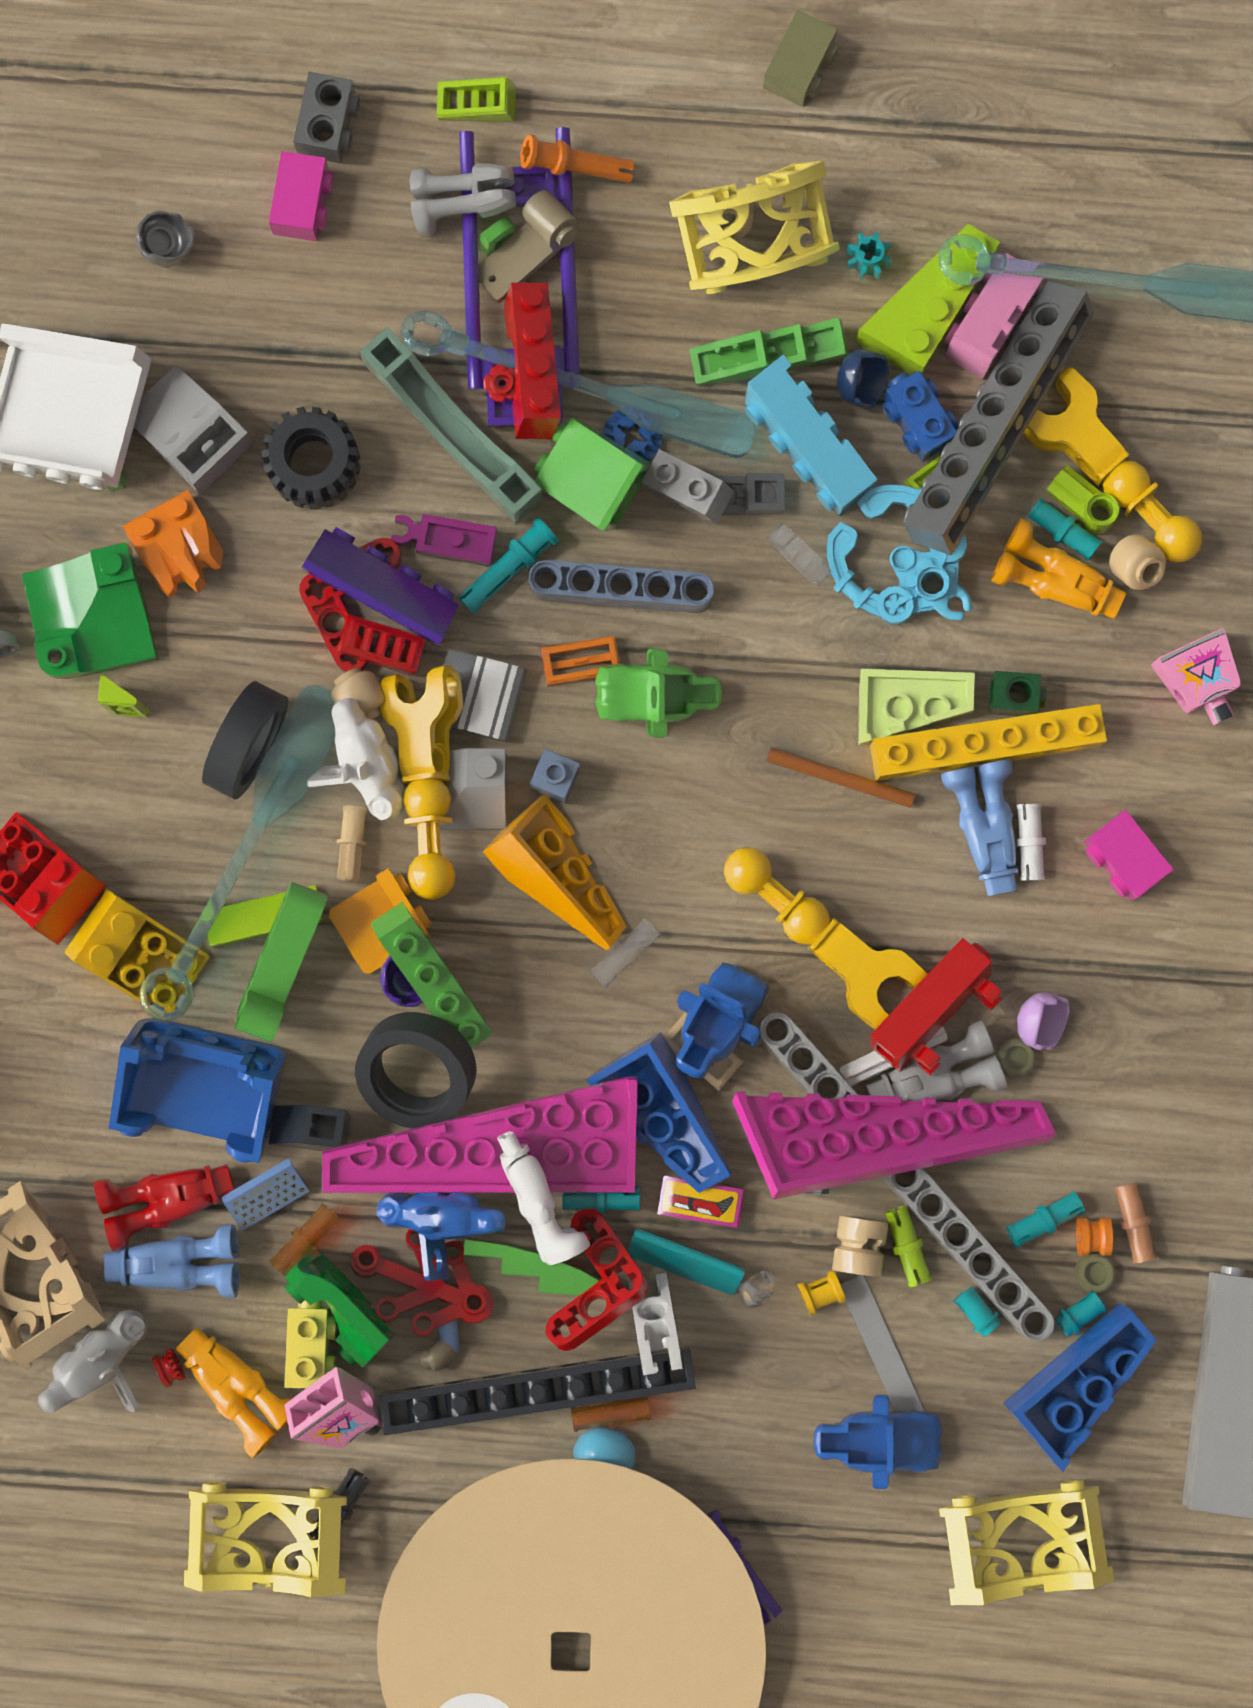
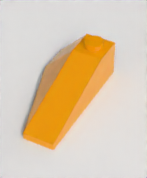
[483,794,627,950]

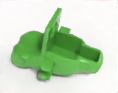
[595,648,723,738]

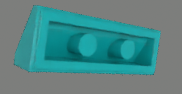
[627,1228,745,1295]

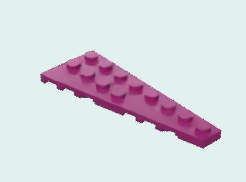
[732,1091,1056,1200]

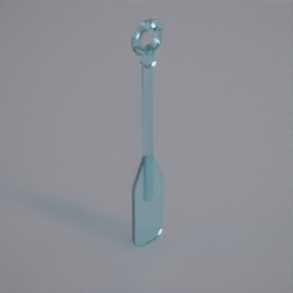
[938,234,1253,323]
[401,310,755,458]
[139,685,336,1021]

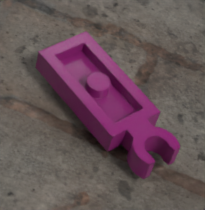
[391,514,497,566]

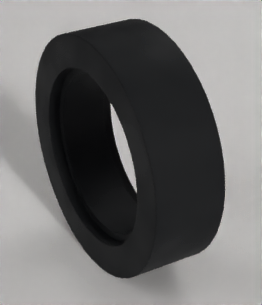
[202,681,288,800]
[355,1012,477,1129]

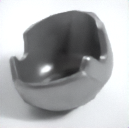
[135,211,195,268]

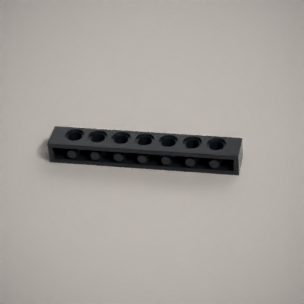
[379,1346,696,1435]

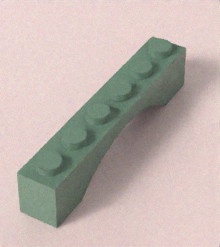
[360,326,543,525]

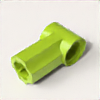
[1046,465,1119,535]

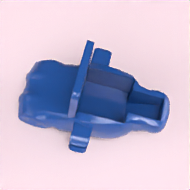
[675,962,769,1079]
[376,1192,506,1281]
[813,1395,943,1489]

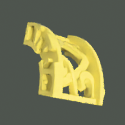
[669,161,840,294]
[939,1480,1114,1605]
[184,1482,347,1597]

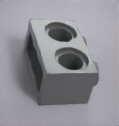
[293,71,360,164]

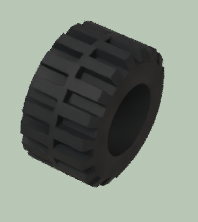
[262,406,361,510]

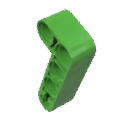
[234,881,328,1042]

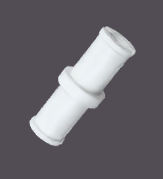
[1015,803,1047,881]

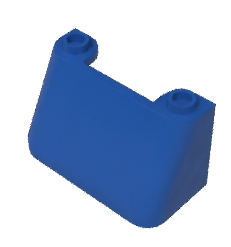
[108,1018,286,1163]

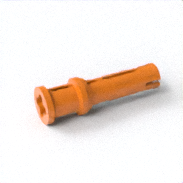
[520,134,634,184]

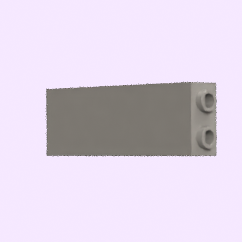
[1182,1266,1253,1519]

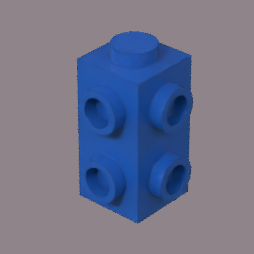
[883,371,959,462]

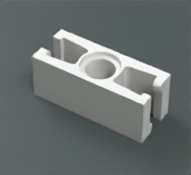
[628,1273,683,1375]

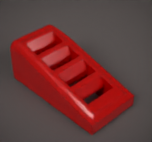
[337,615,425,675]

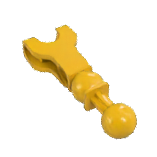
[1023,367,1203,563]
[380,665,463,900]
[724,847,927,1030]

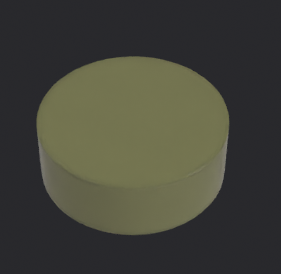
[996,1039,1036,1077]
[1074,1253,1115,1293]

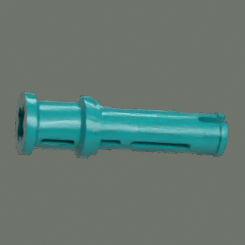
[457,517,560,615]

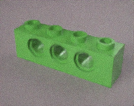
[370,901,493,1048]

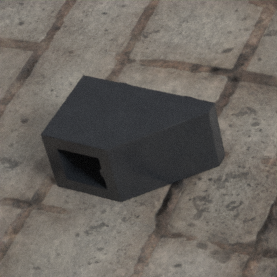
[268,1105,351,1151]

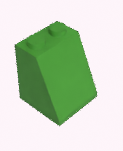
[534,417,651,531]

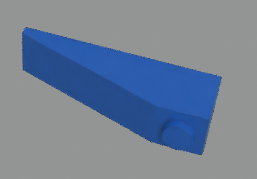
[587,1032,732,1193]

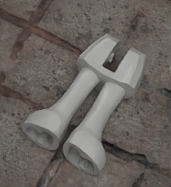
[409,164,516,237]

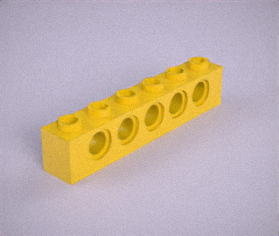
[870,704,1107,782]

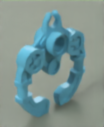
[827,485,973,625]

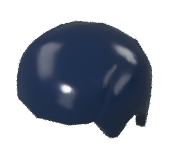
[837,349,889,408]

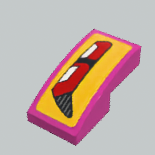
[657,1176,745,1228]

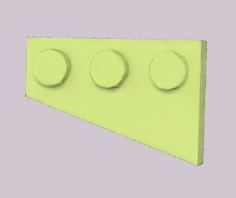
[858,669,975,746]

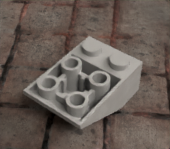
[133,365,254,495]

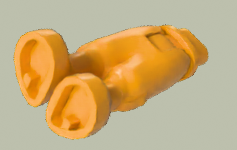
[990,518,1126,619]
[176,1327,294,1459]

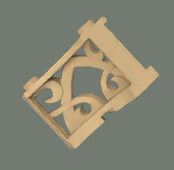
[0,1181,105,1371]

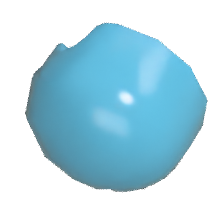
[573,1425,635,1469]

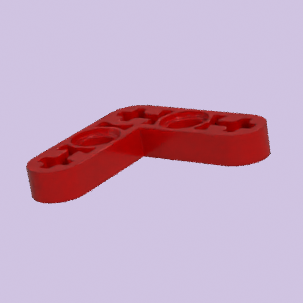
[299,538,401,673]
[545,1208,648,1351]

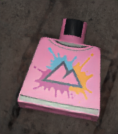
[1151,628,1241,726]
[284,1367,382,1448]

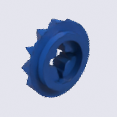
[603,405,662,461]

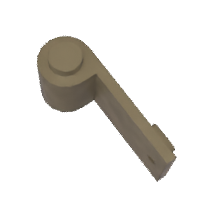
[479,190,579,304]

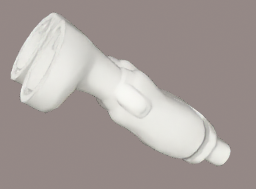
[497,1131,590,1265]

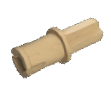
[336,805,367,883]

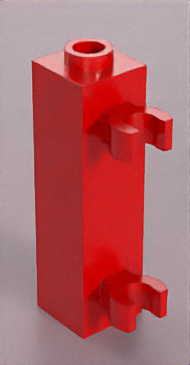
[870,938,1002,1076]

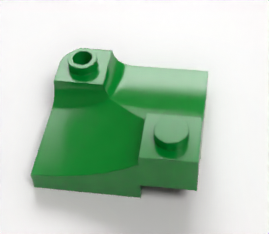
[22,542,158,679]
[284,1249,396,1367]

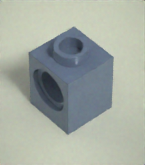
[530,749,580,804]

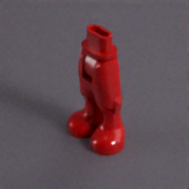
[93,1164,235,1252]

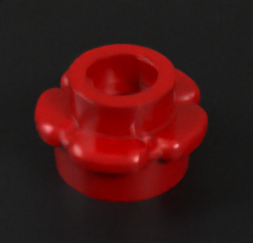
[483,365,515,402]

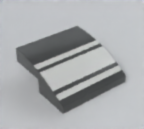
[445,650,527,742]

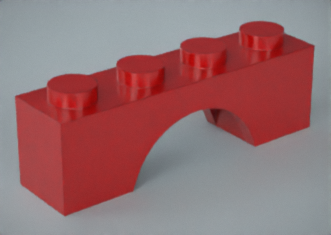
[504,282,561,440]

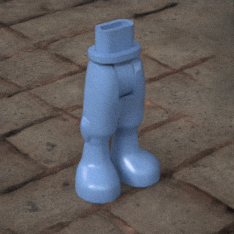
[941,759,1018,896]
[104,1224,240,1298]

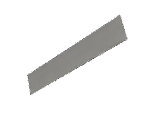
[840,1275,925,1412]

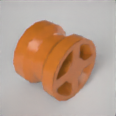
[1076,1217,1113,1256]

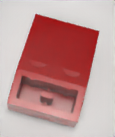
[0,812,107,945]

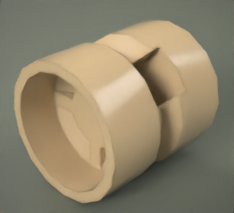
[832,1215,888,1277]

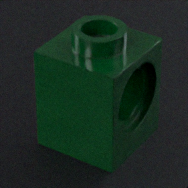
[988,671,1047,716]

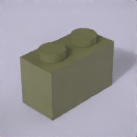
[763,10,839,107]

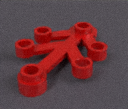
[351,1229,493,1337]

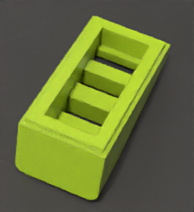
[436,77,516,122]

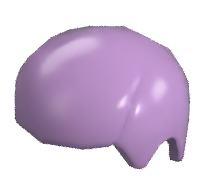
[1017,992,1070,1050]

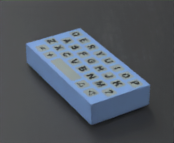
[222,1158,310,1230]

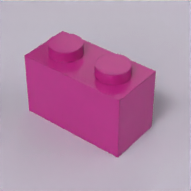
[268,151,334,242]
[1083,809,1174,901]

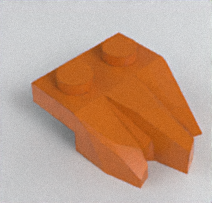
[123,489,224,599]

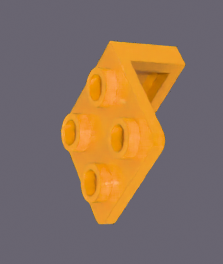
[329,868,432,974]

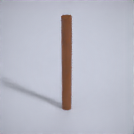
[766,747,915,808]

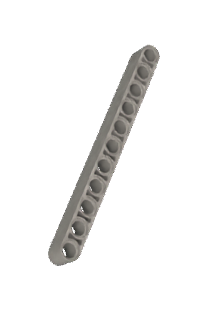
[758,1013,1054,1341]

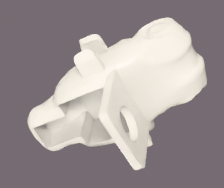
[307,698,408,820]

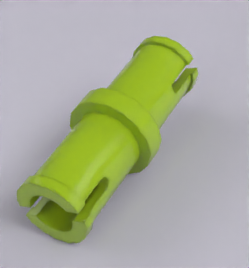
[884,1205,932,1287]

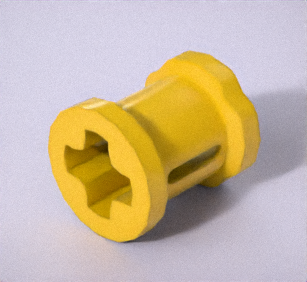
[797,1270,846,1316]

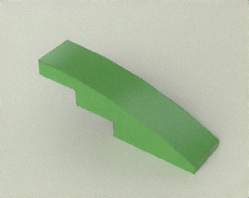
[689,318,849,386]
[464,1238,601,1296]

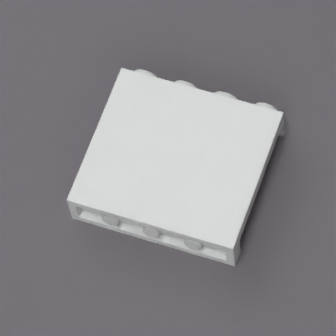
[0,323,152,490]

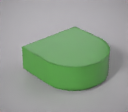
[480,217,517,257]

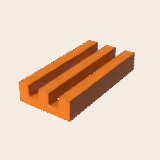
[541,636,620,687]

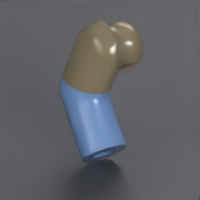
[420,1320,460,1371]

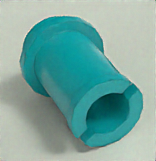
[953,1285,1001,1337]
[1054,1291,1107,1337]

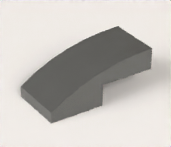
[712,473,785,516]

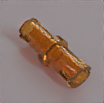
[269,1203,340,1276]
[571,1396,651,1432]

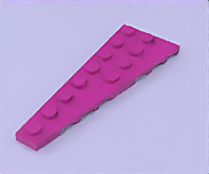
[322,1077,637,1193]

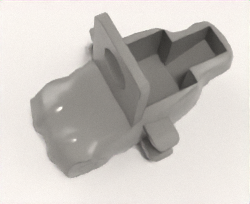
[38,1310,147,1413]

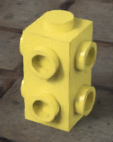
[284,1301,337,1388]

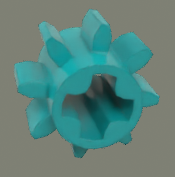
[846,232,892,280]

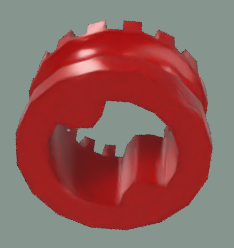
[152,1348,186,1388]

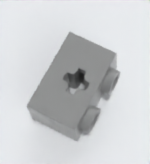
[641,449,734,525]

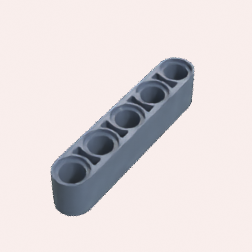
[529,560,714,613]

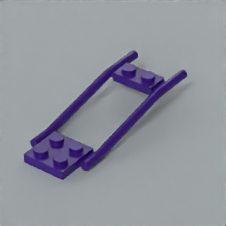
[459,127,580,427]

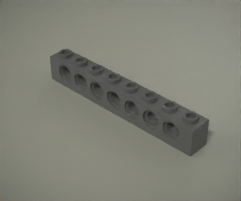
[903,280,1094,555]

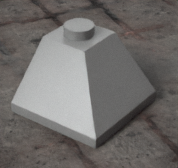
[440,748,507,830]

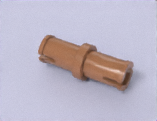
[1114,1182,1158,1264]

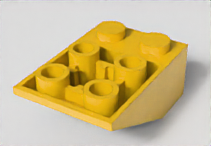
[64,889,210,1020]

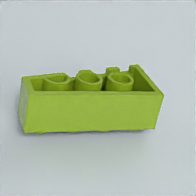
[855,224,1000,375]

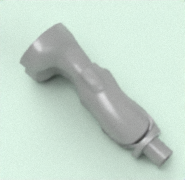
[866,1020,1008,1101]

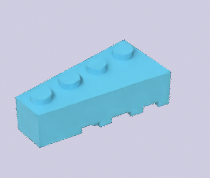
[744,355,877,516]

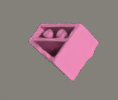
[944,253,1045,380]

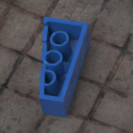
[1003,1303,1157,1472]

